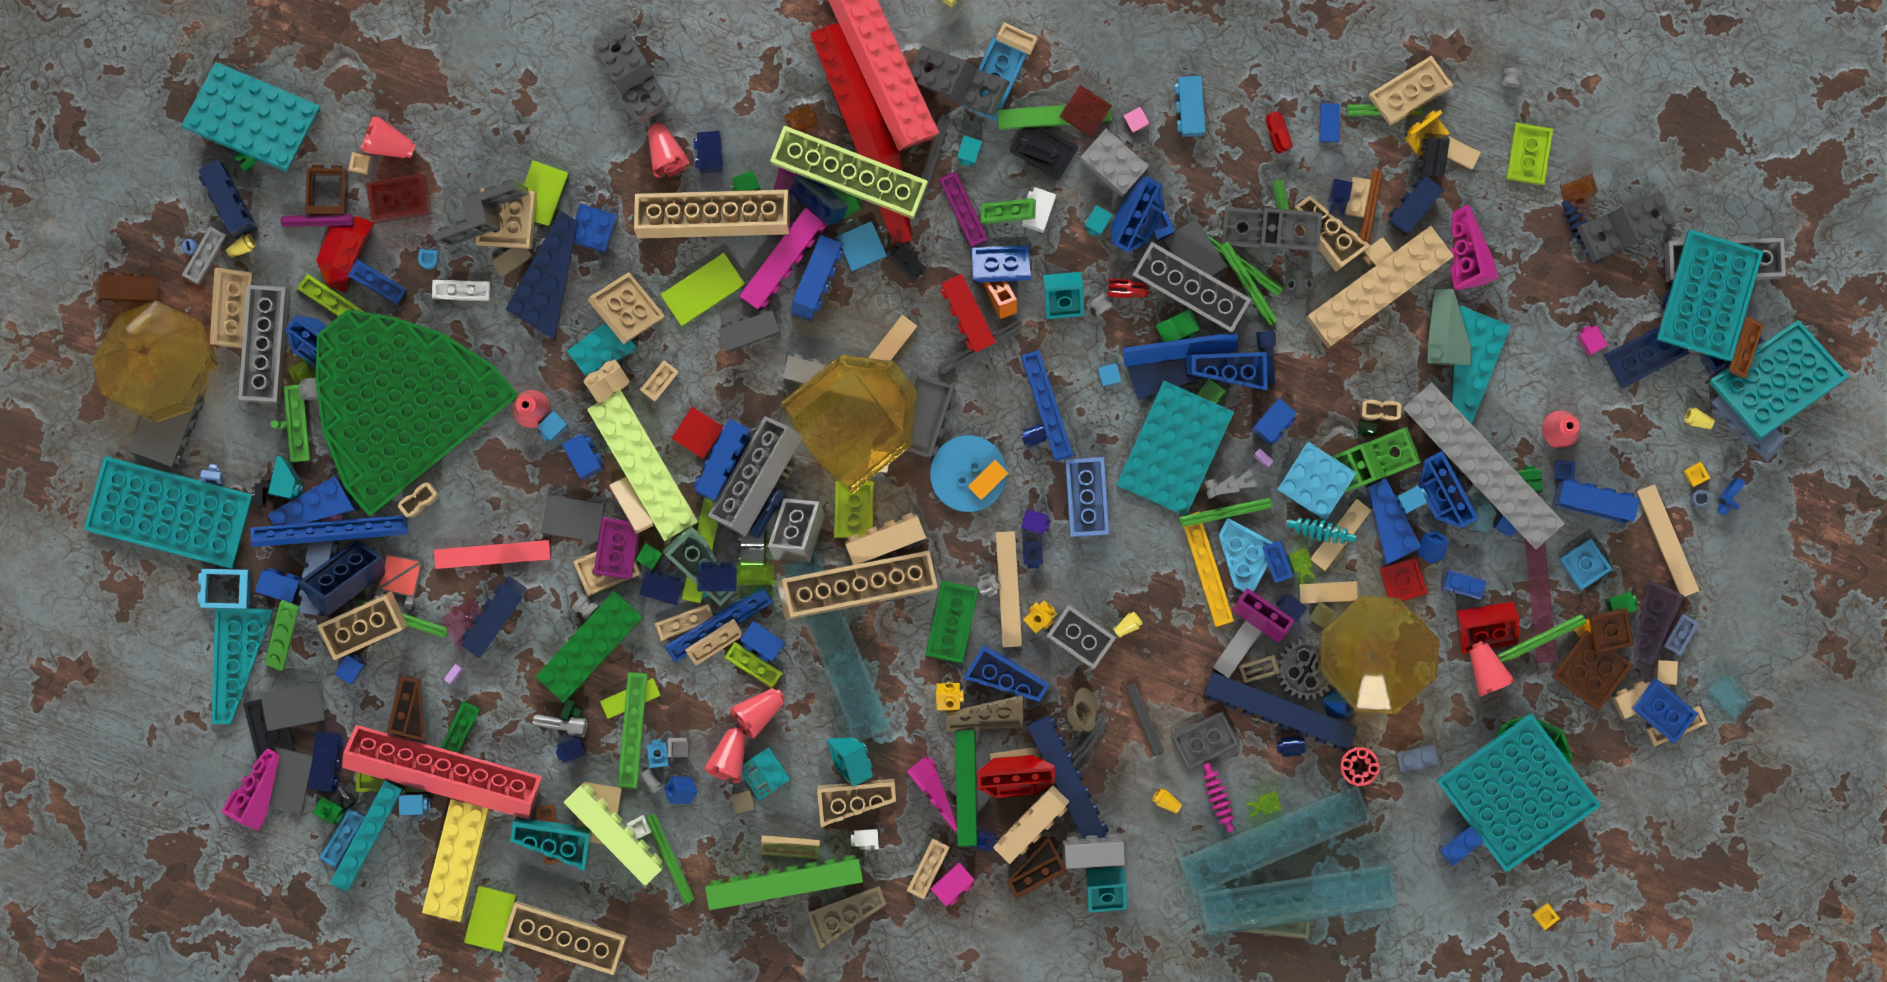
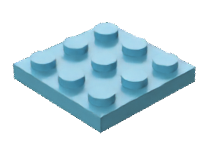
[1277,442,1357,521]

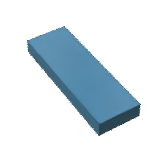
[319,808,365,868]

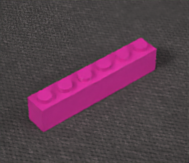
[740,204,828,311]

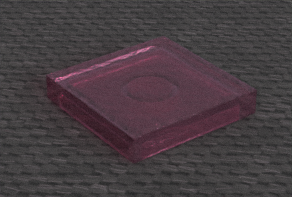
[440,598,482,651]

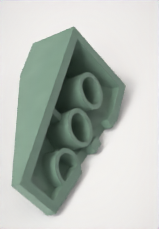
[1428,289,1471,366]
[663,527,734,606]

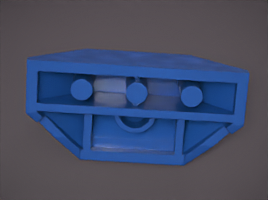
[1111,176,1164,253]
[285,315,326,368]
[1418,451,1479,528]

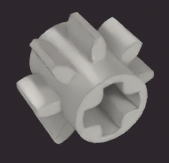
[977,573,1001,597]

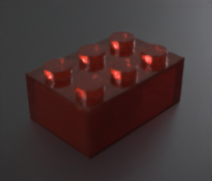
[366,173,432,224]

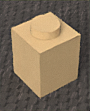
[1362,237,1394,268]
[1654,660,1678,688]

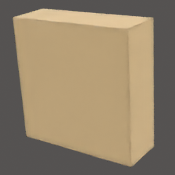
[348,152,372,175]

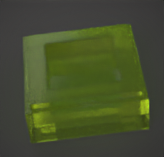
[288,360,314,385]

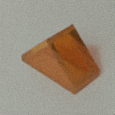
[783,105,819,132]
[1560,174,1598,203]

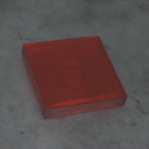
[1059,85,1112,137]

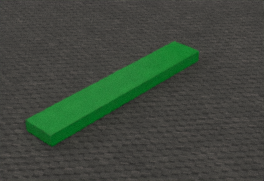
[955,730,978,847]

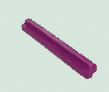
[280,214,354,227]

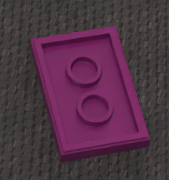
[593,517,639,580]

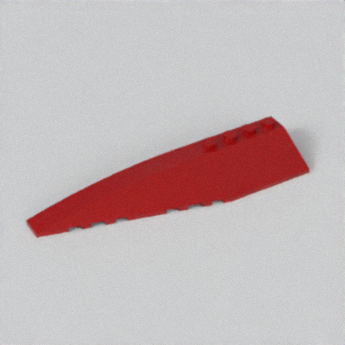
[810,23,912,247]

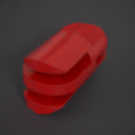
[1265,111,1293,154]
[1107,278,1150,299]

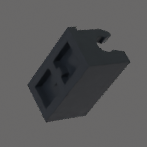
[886,242,927,283]

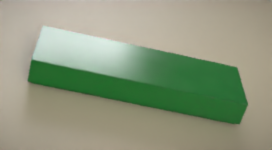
[440,701,481,754]

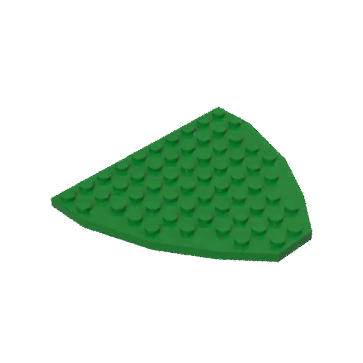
[316,310,519,517]

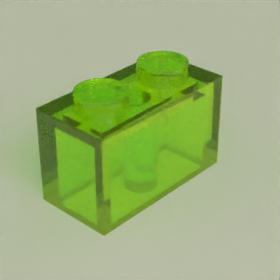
[735,565,775,586]

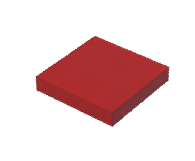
[671,406,724,459]
[1379,557,1428,605]

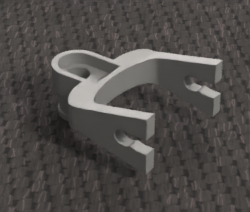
[1204,469,1258,499]

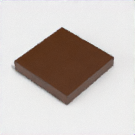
[1588,608,1634,654]

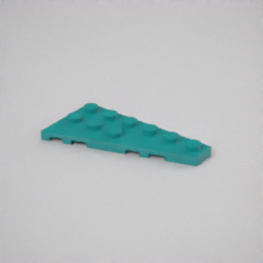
[1452,305,1511,424]
[211,608,275,724]

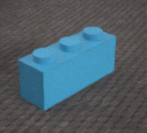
[1174,76,1205,137]

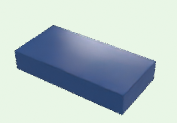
[1319,103,1340,143]

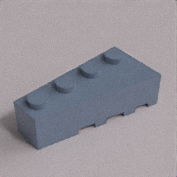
[1710,395,1786,463]
[298,540,339,616]

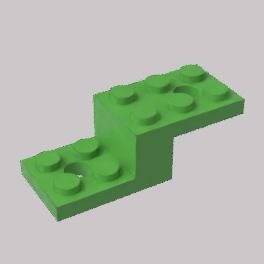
[1332,427,1421,493]

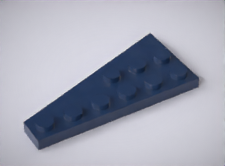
[505,211,579,339]

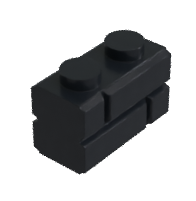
[1417,133,1450,177]

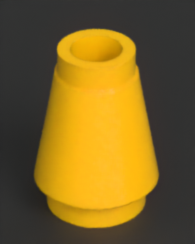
[1152,788,1182,814]

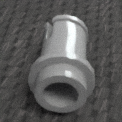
[640,768,663,794]

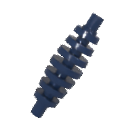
[1561,199,1603,264]

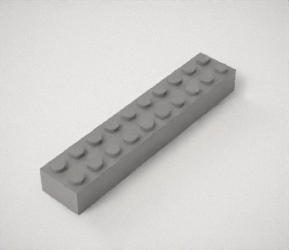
[1403,382,1565,550]

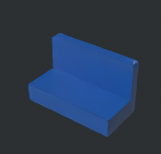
[1262,540,1295,583]

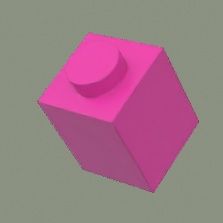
[1576,325,1608,356]

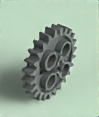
[1276,638,1338,700]

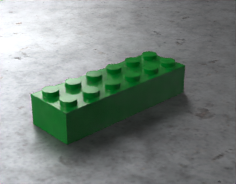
[535,591,644,703]

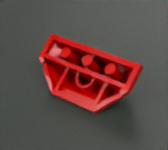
[316,216,375,293]
[977,755,1055,798]

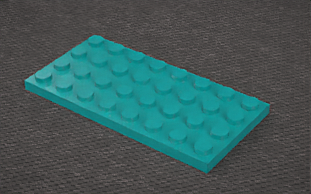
[84,456,252,569]

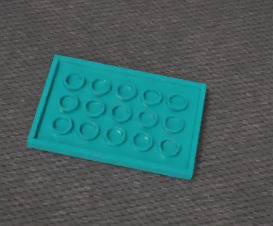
[181,62,321,172]
[1656,229,1764,362]
[1709,320,1849,440]
[1116,380,1234,516]

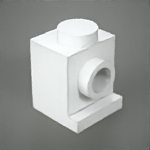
[851,829,879,850]

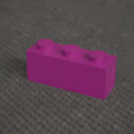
[1231,588,1295,643]

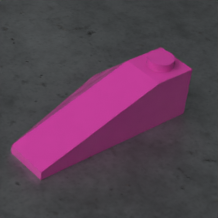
[1450,205,1498,290]
[221,748,280,831]
[907,757,957,832]

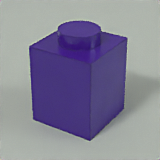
[1021,509,1051,535]

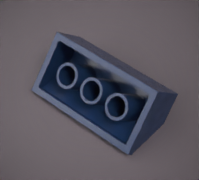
[299,540,386,616]

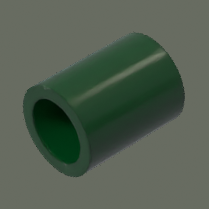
[1357,420,1377,436]

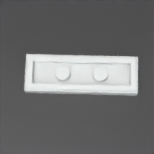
[432,280,491,301]

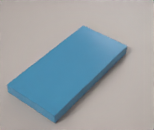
[962,37,1027,122]

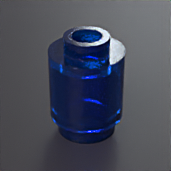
[1020,423,1047,447]
[1276,736,1306,757]

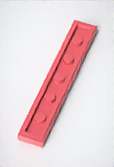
[434,540,551,569]

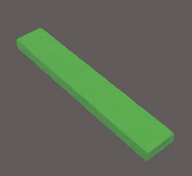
[996,102,1112,130]
[618,672,648,789]

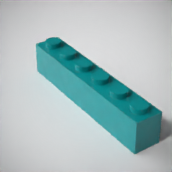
[330,780,406,892]

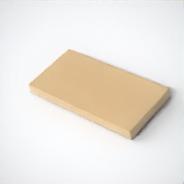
[1368,56,1453,126]
[210,268,252,348]

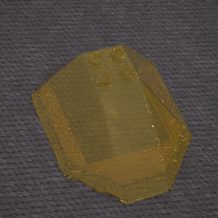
[781,355,918,494]

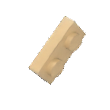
[1345,177,1372,218]
[640,360,679,402]

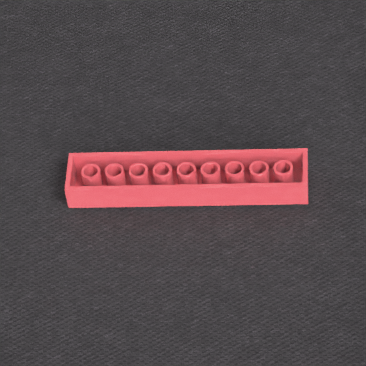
[828,0,939,151]
[342,725,542,820]

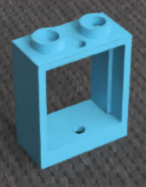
[197,569,252,609]

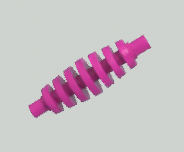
[1203,763,1234,833]

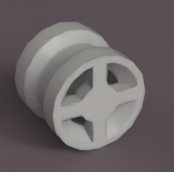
[1501,68,1523,88]
[1089,293,1113,317]

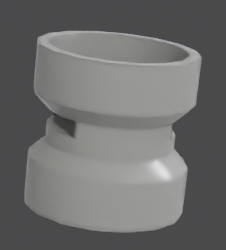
[571,594,599,621]

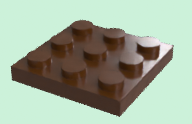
[1551,630,1633,711]

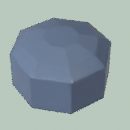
[1690,489,1711,508]

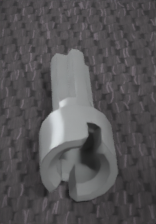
[533,715,588,737]

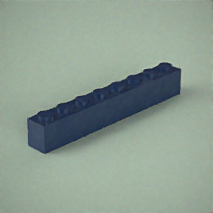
[1204,672,1358,752]
[1026,714,1109,839]

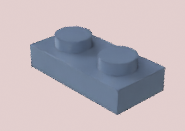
[1662,613,1699,656]
[1395,745,1438,772]

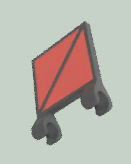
[374,553,424,611]

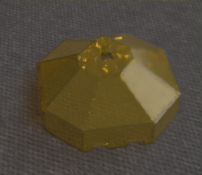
[92,301,218,423]
[1318,596,1439,714]

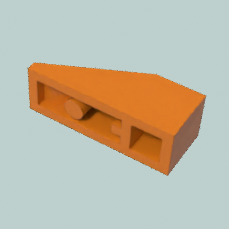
[982,281,1017,319]

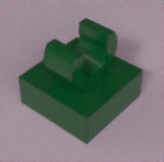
[560,699,583,720]

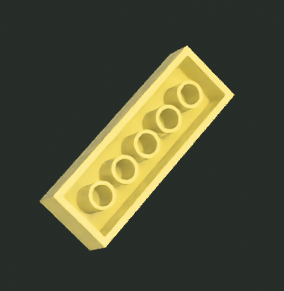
[422,799,491,922]

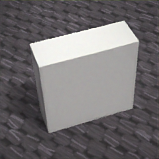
[626,815,652,840]

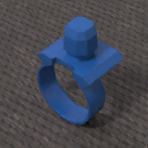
[1716,476,1745,516]

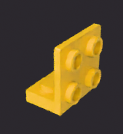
[1405,110,1450,157]

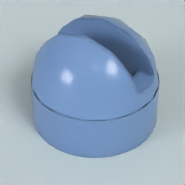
[182,239,198,255]

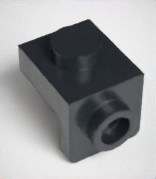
[251,480,271,508]

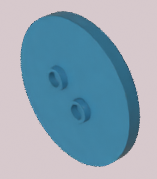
[930,435,1007,512]

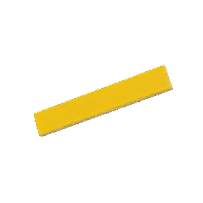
[1184,512,1234,627]

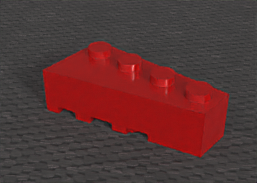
[939,274,996,353]

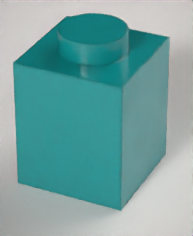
[957,135,982,167]
[1084,205,1112,237]

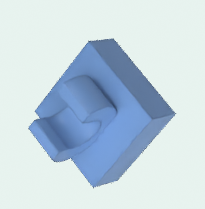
[200,464,224,486]

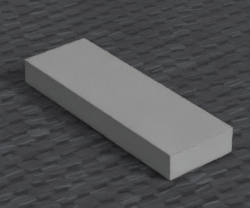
[182,226,228,285]
[1212,620,1261,678]

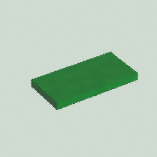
[925,581,979,664]

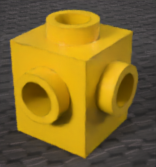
[1023,600,1057,633]
[936,682,964,711]

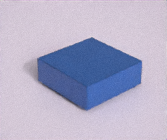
[1554,460,1575,480]

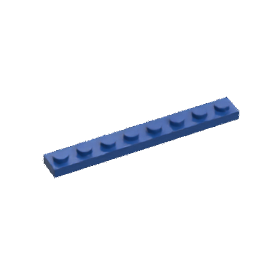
[250,515,408,547]

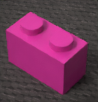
[930,862,975,906]

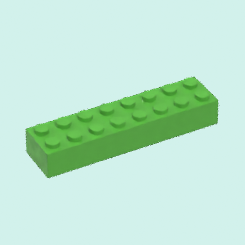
[705,855,864,910]

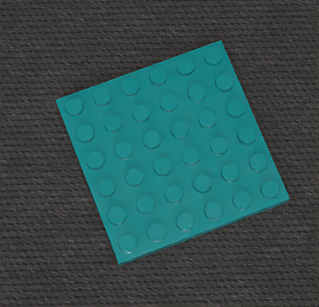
[1436,713,1601,872]

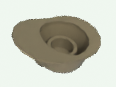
[1067,688,1097,732]

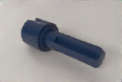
[1256,330,1277,384]
[750,488,787,539]

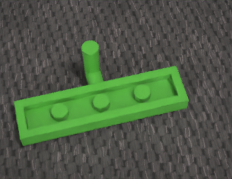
[270,385,311,463]

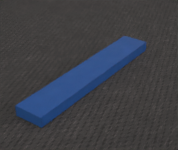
[1122,332,1238,367]
[1021,350,1073,462]
[665,585,773,663]

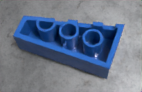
[693,419,751,503]
[267,476,358,526]
[1366,479,1421,565]
[963,644,1050,702]

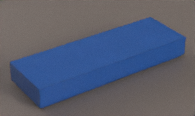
[347,259,407,305]

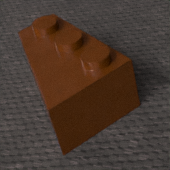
[96,272,158,303]
[387,675,425,741]
[1007,837,1068,900]

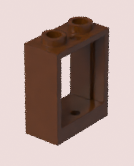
[305,165,348,215]

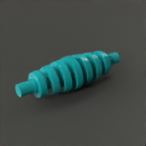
[1286,518,1357,544]

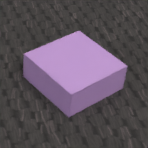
[1253,448,1273,468]
[444,664,464,684]

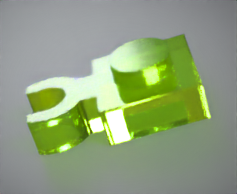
[1288,548,1314,584]
[1245,790,1282,816]

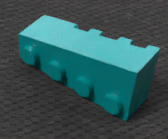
[510,817,592,871]

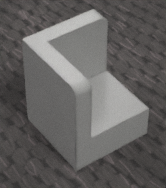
[668,738,689,757]

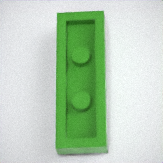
[981,198,1036,224]

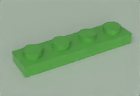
[265,600,300,671]

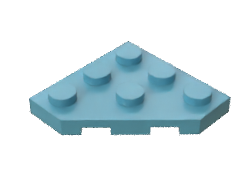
[1218,518,1274,592]

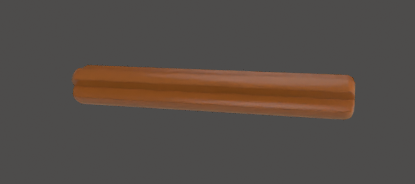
[1359,169,1383,243]

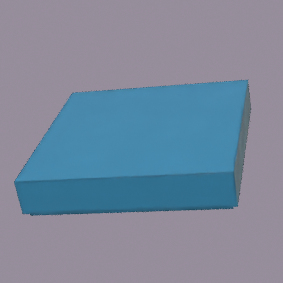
[837,221,887,272]
[1558,538,1613,591]

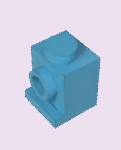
[647,739,670,768]

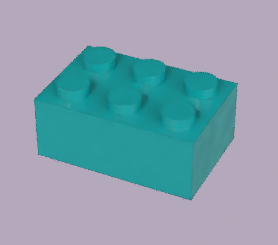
[567,322,638,377]

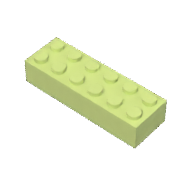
[564,783,663,886]

